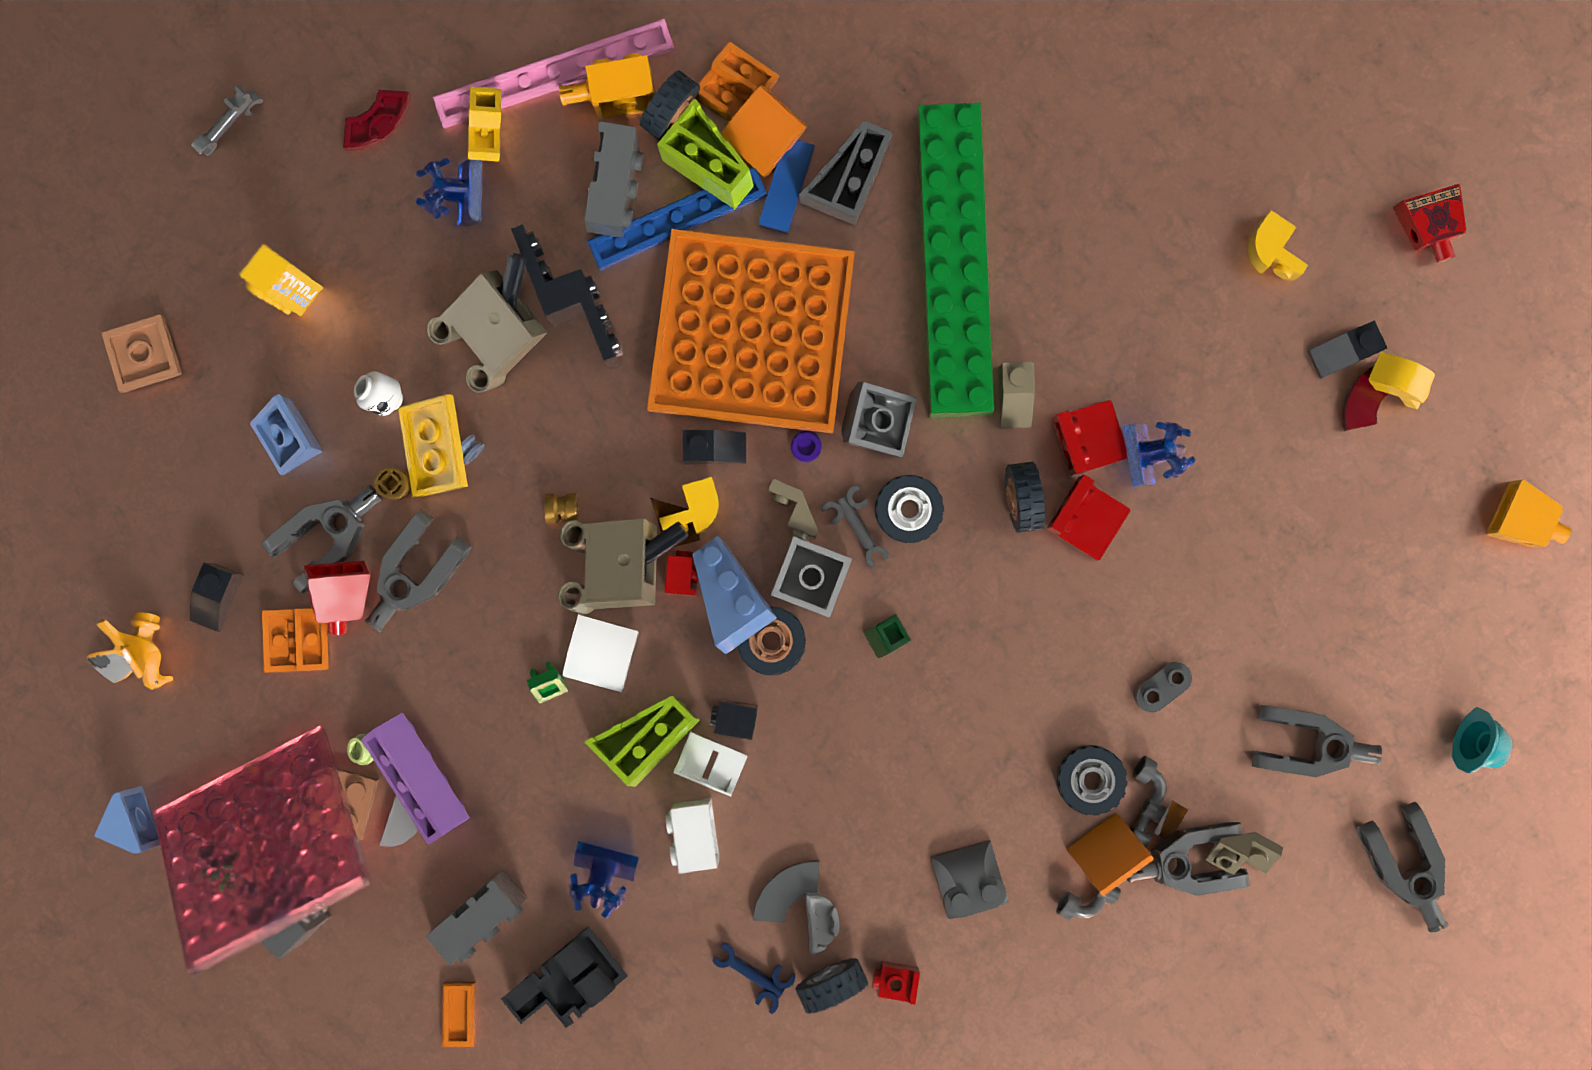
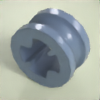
[461,434,484,465]

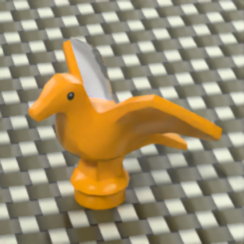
[87,612,173,690]

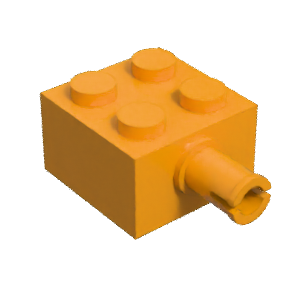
[559,53,655,120]

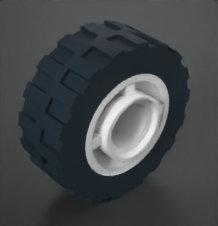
[875,475,944,543]

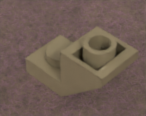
[768,479,819,541]
[1206,832,1283,876]

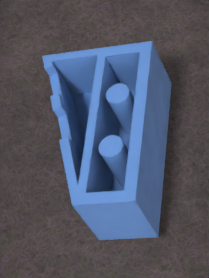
[692,536,777,654]

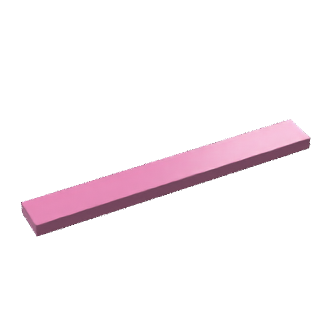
[433,19,675,128]

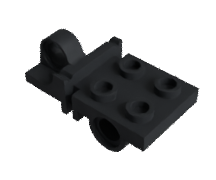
[501,926,628,1028]

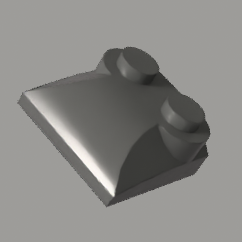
[841,382,917,458]
[931,840,1008,919]

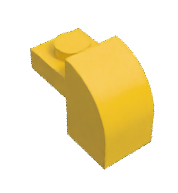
[468,86,501,161]
[1248,210,1308,281]
[1369,352,1435,410]
[659,477,719,534]

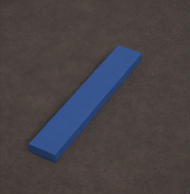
[587,167,767,271]

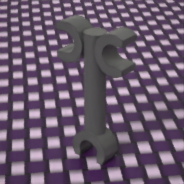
[191,85,263,156]
[821,485,889,568]

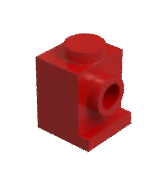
[664,550,698,596]
[872,961,920,1005]

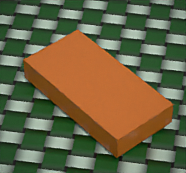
[442,982,476,1047]

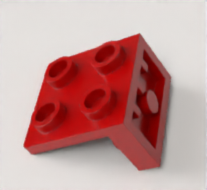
[1052,400,1129,477]
[1046,474,1131,561]

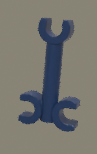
[712,942,796,1014]

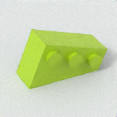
[657,98,754,209]
[584,696,700,787]

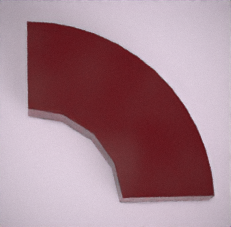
[343,90,411,151]
[1343,365,1388,431]

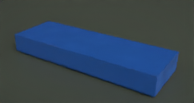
[759,140,815,234]

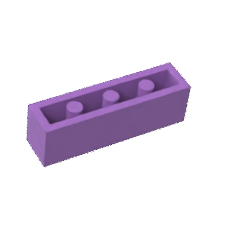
[361,713,470,845]

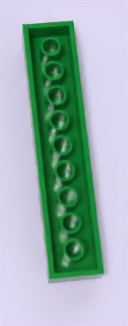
[916,103,994,418]

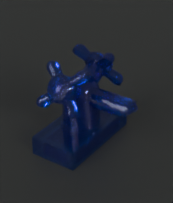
[416,158,482,226]
[1123,422,1196,487]
[569,841,639,918]

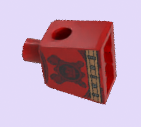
[1393,184,1467,263]

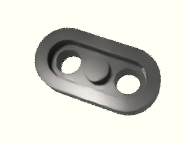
[1134,662,1192,712]

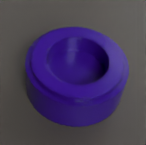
[791,431,822,463]

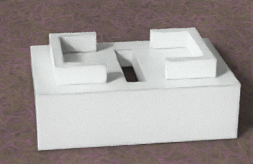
[673,732,748,797]

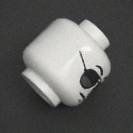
[354,371,403,416]

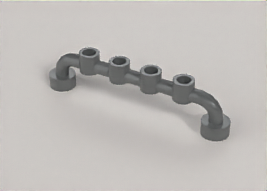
[1056,756,1167,920]

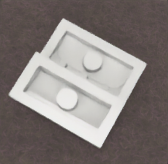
[562,615,639,693]

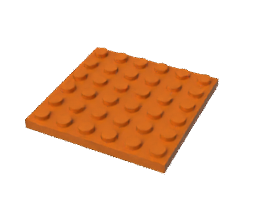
[647,229,855,433]

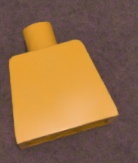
[1486,479,1572,548]

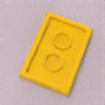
[398,394,468,498]

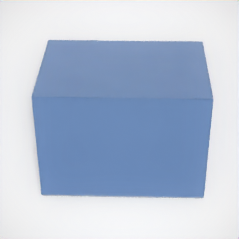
[250,394,323,476]
[94,786,164,854]

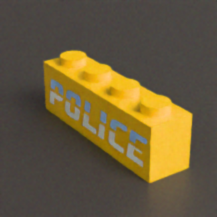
[240,244,323,316]

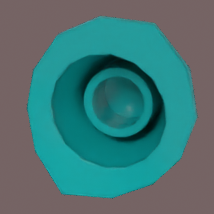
[1452,707,1513,774]

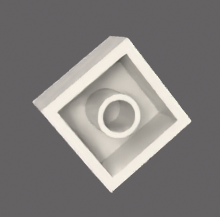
[666,798,720,873]

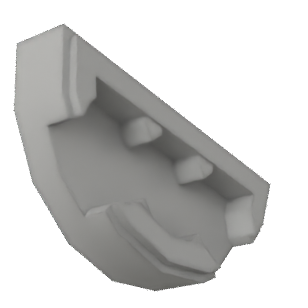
[379,796,418,847]
[805,892,840,955]

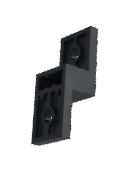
[511,224,624,369]

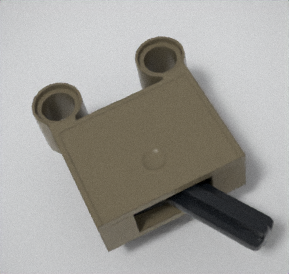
[427,253,548,393]
[558,518,688,615]

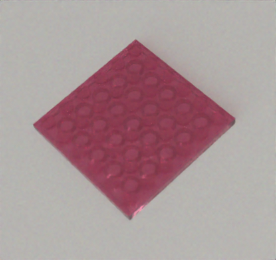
[153,726,370,975]

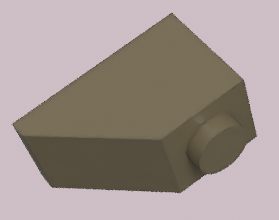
[998,362,1035,429]

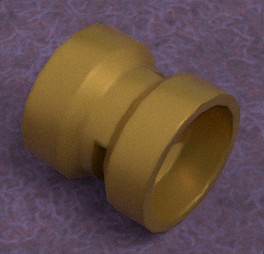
[374,467,411,500]
[544,493,579,524]

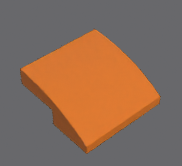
[696,41,779,122]
[721,85,808,177]
[262,608,329,673]
[1066,813,1154,896]

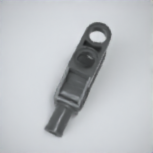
[262,485,383,594]
[365,510,472,632]
[1252,705,1382,777]
[1357,801,1448,933]
[1127,822,1250,896]

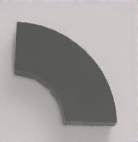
[753,861,820,923]

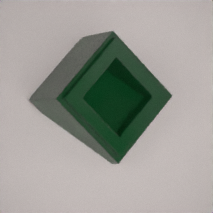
[864,614,911,658]

